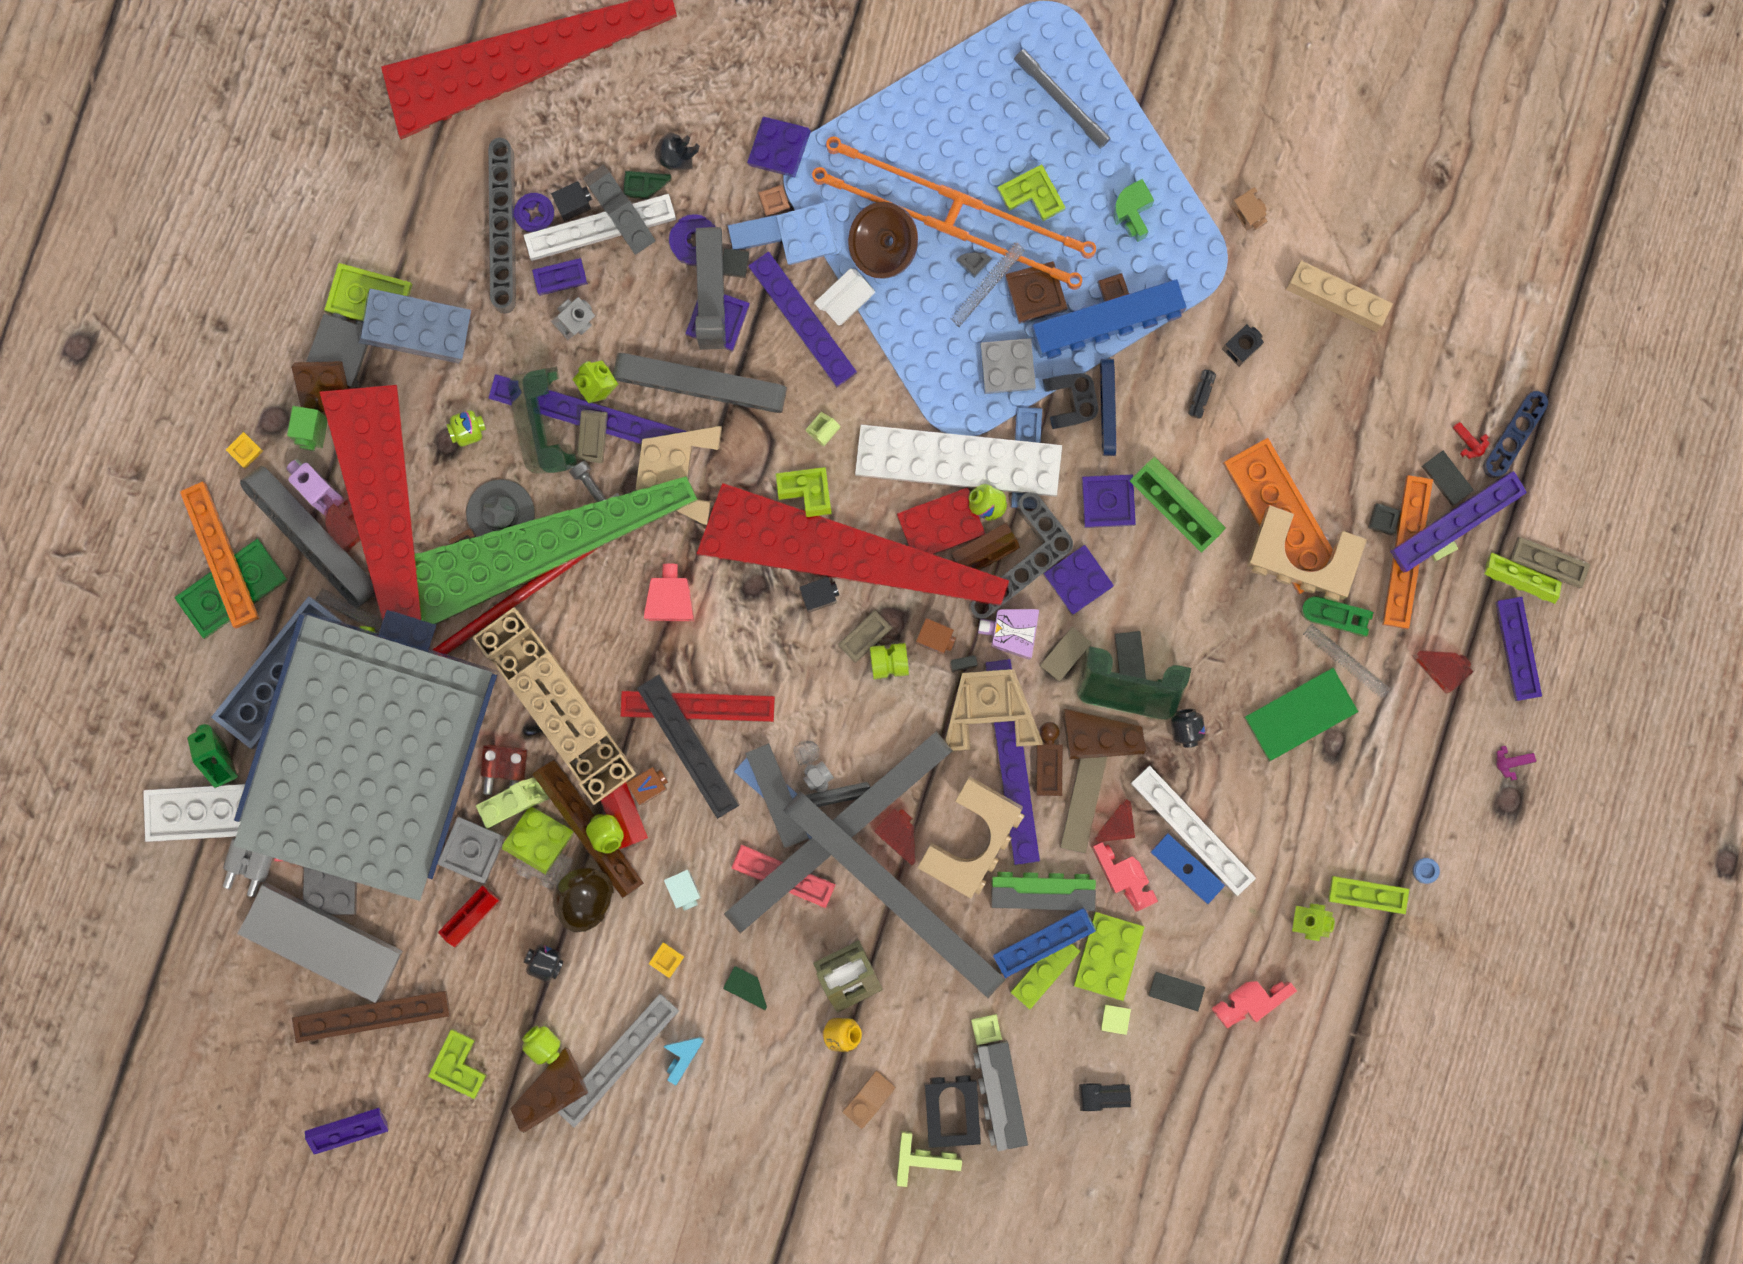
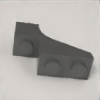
[583,165,656,255]

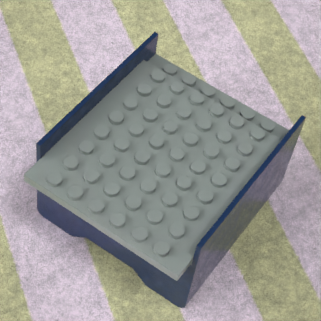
[233,609,498,901]

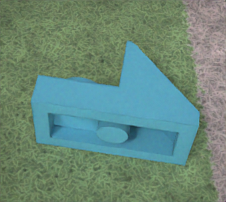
[663,1037,705,1085]

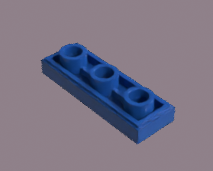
[1150,833,1225,904]

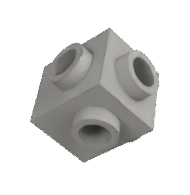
[551,297,595,340]

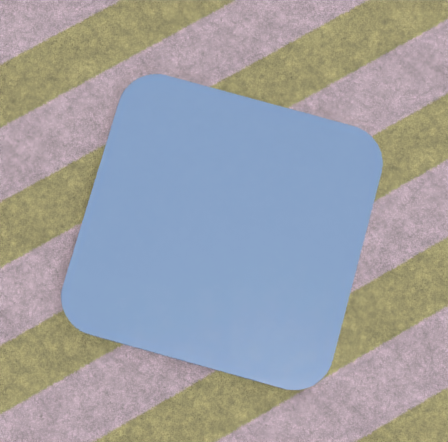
[783,1,1228,436]

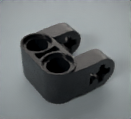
[1042,373,1098,429]

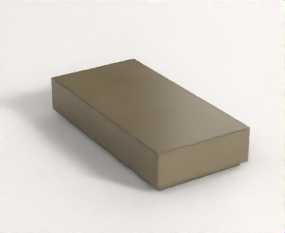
[577,409,608,463]
[838,610,892,663]
[1040,627,1092,682]

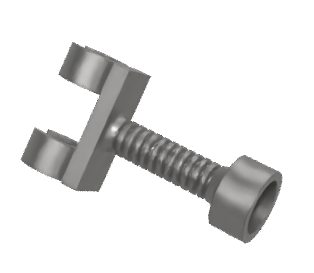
[569,461,619,502]

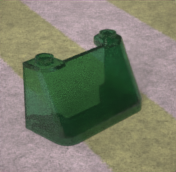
[508,366,577,474]
[1077,646,1192,720]

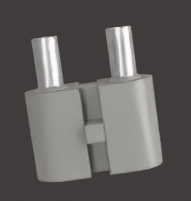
[223,838,273,897]

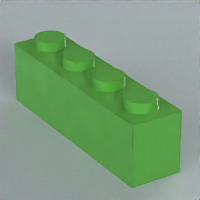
[1130,456,1226,553]

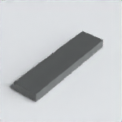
[745,743,808,848]

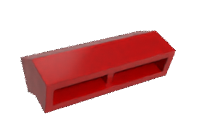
[601,782,648,849]
[438,885,501,948]

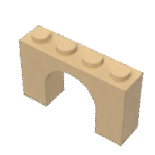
[1247,506,1367,602]
[917,776,1024,898]

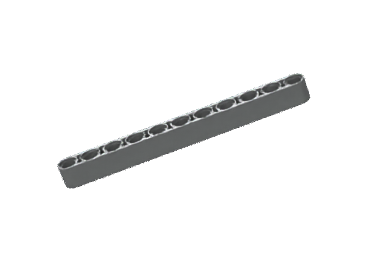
[724,731,953,933]
[783,791,1006,998]

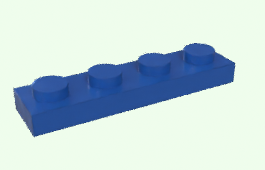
[993,907,1096,978]

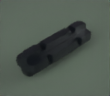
[1188,369,1216,419]

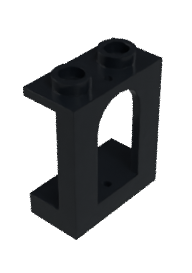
[924,1075,981,1148]

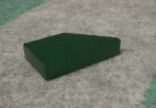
[623,171,672,199]
[723,966,767,1010]

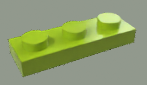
[1484,552,1562,604]
[1328,876,1409,914]
[1010,944,1080,1009]

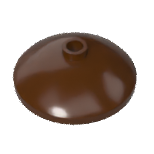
[848,202,918,279]

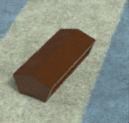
[951,522,1020,570]

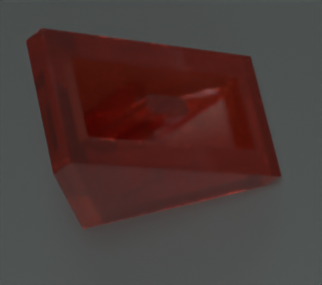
[1093,799,1135,842]

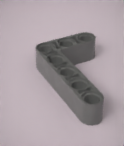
[696,227,726,350]
[969,492,1073,619]

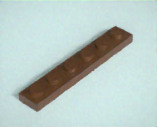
[532,760,644,899]
[292,991,451,1043]

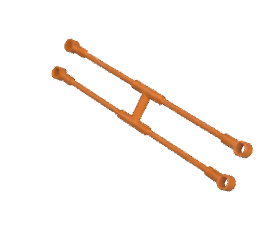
[812,136,1096,290]

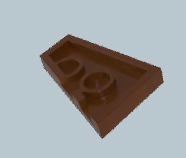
[510,1047,588,1133]

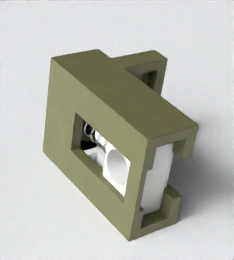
[813,940,883,1013]

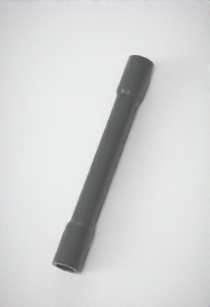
[1014,49,1111,149]

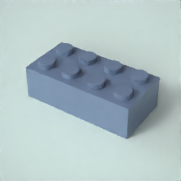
[358,289,471,364]

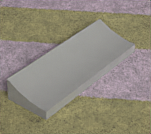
[237,882,403,1003]

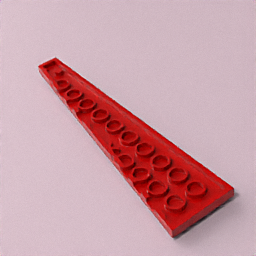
[381,0,677,140]
[320,385,422,620]
[696,483,1009,606]

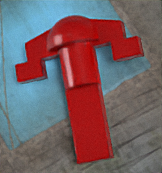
[1453,422,1490,459]

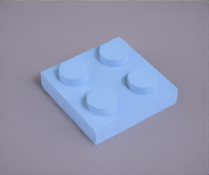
[776,203,837,265]

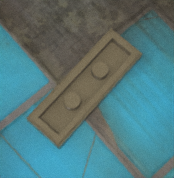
[1509,537,1591,589]

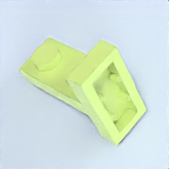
[476,777,549,829]
[896,1131,962,1187]

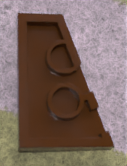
[1062,709,1146,760]

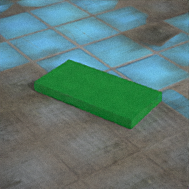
[174,538,288,639]
[1244,668,1359,762]

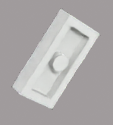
[814,268,875,325]

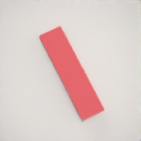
[732,845,836,908]

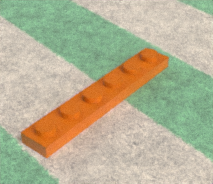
[1382,475,1433,629]
[180,481,259,629]

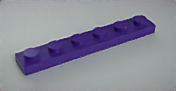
[748,251,857,388]
[1390,471,1527,573]

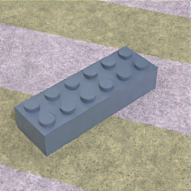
[211,596,344,750]

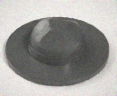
[466,480,535,537]

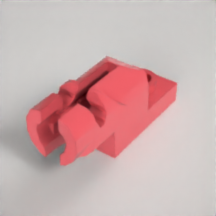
[1092,842,1158,912]
[1212,981,1297,1028]

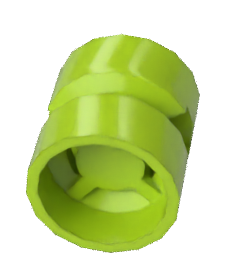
[870,643,909,680]

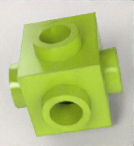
[572,360,618,403]
[1292,903,1335,941]

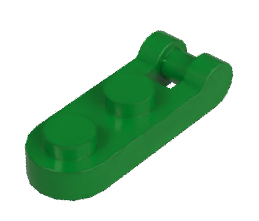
[1301,597,1374,637]

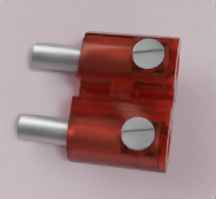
[480,744,527,795]

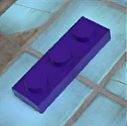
[305,1108,388,1155]

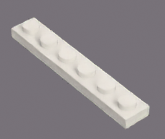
[524,194,676,261]
[1130,766,1256,896]

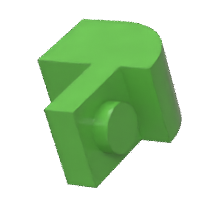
[1114,179,1154,242]

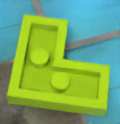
[997,164,1066,221]
[776,467,832,517]
[428,1029,487,1099]

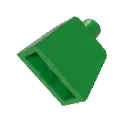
[187,724,238,788]

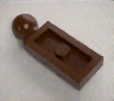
[1036,722,1063,796]

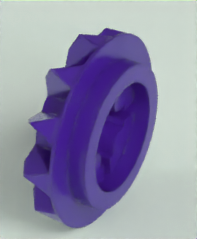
[514,193,555,232]

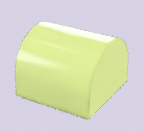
[805,412,841,446]

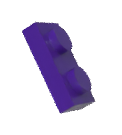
[532,258,588,296]

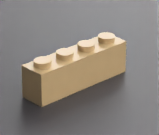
[1286,261,1393,332]

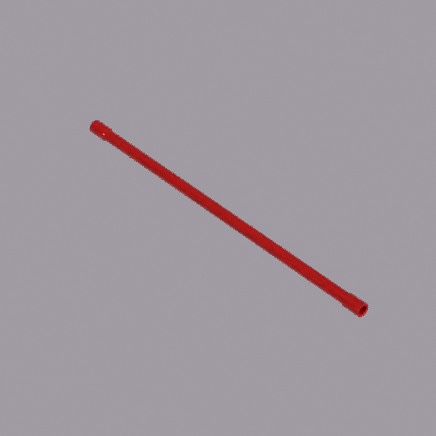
[432,547,600,655]

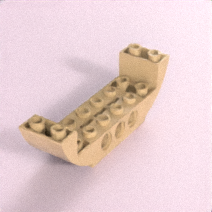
[472,607,636,805]

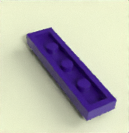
[1495,597,1542,701]

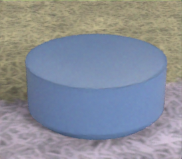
[1412,858,1440,884]

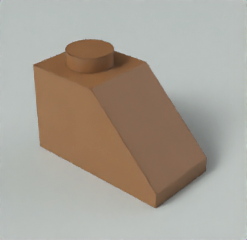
[842,1070,896,1129]

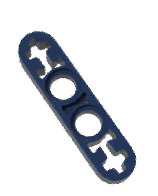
[1100,359,1117,456]
[1483,391,1548,478]

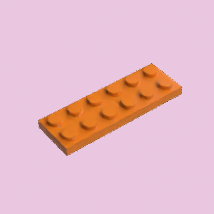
[1223,438,1333,595]

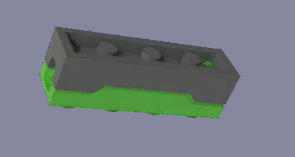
[991,872,1096,911]

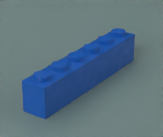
[1031,279,1187,359]

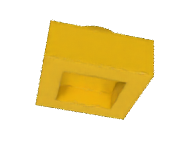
[226,432,263,469]
[649,942,685,978]

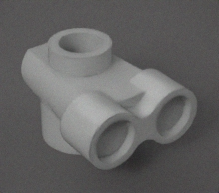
[803,761,834,792]

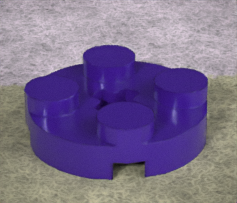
[669,214,716,266]

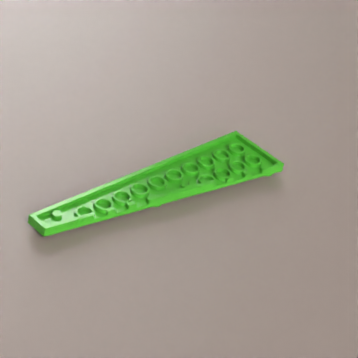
[415,476,698,624]

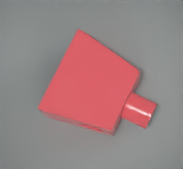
[644,563,694,621]

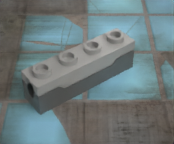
[973,1040,1028,1151]

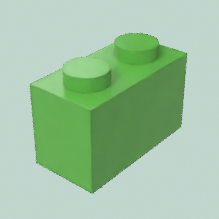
[287,406,328,451]

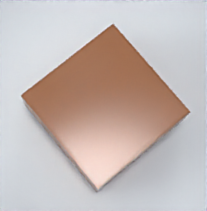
[758,185,790,217]

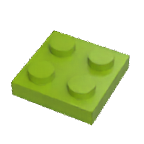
[502,807,574,875]

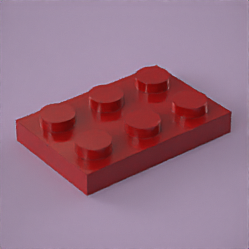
[897,487,985,555]

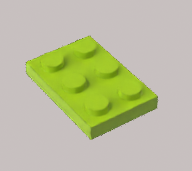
[324,263,413,322]
[1073,912,1145,1001]

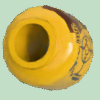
[823,1018,862,1052]

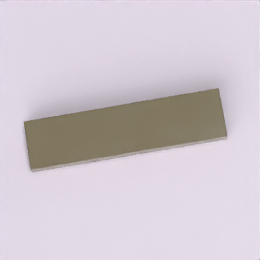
[1060,757,1107,853]

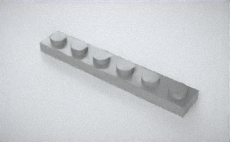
[557,993,680,1128]

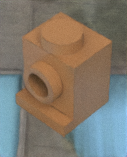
[1230,187,1268,231]

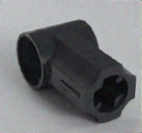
[1079,1083,1131,1111]

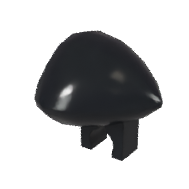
[655,132,700,171]

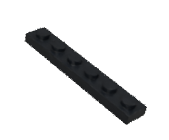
[637,674,740,819]

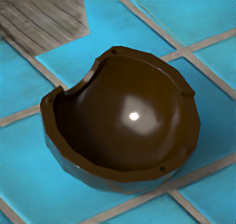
[553,868,614,932]

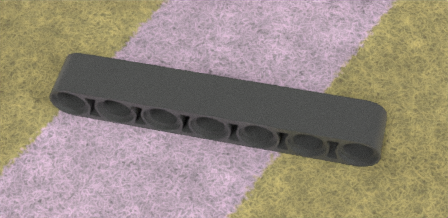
[488,138,516,314]
[613,353,787,413]
[240,466,375,608]

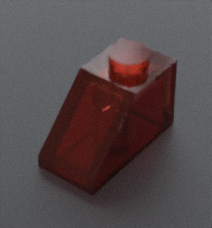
[1412,650,1473,694]
[874,808,916,866]

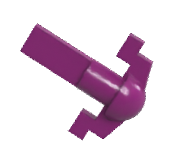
[1496,746,1537,781]

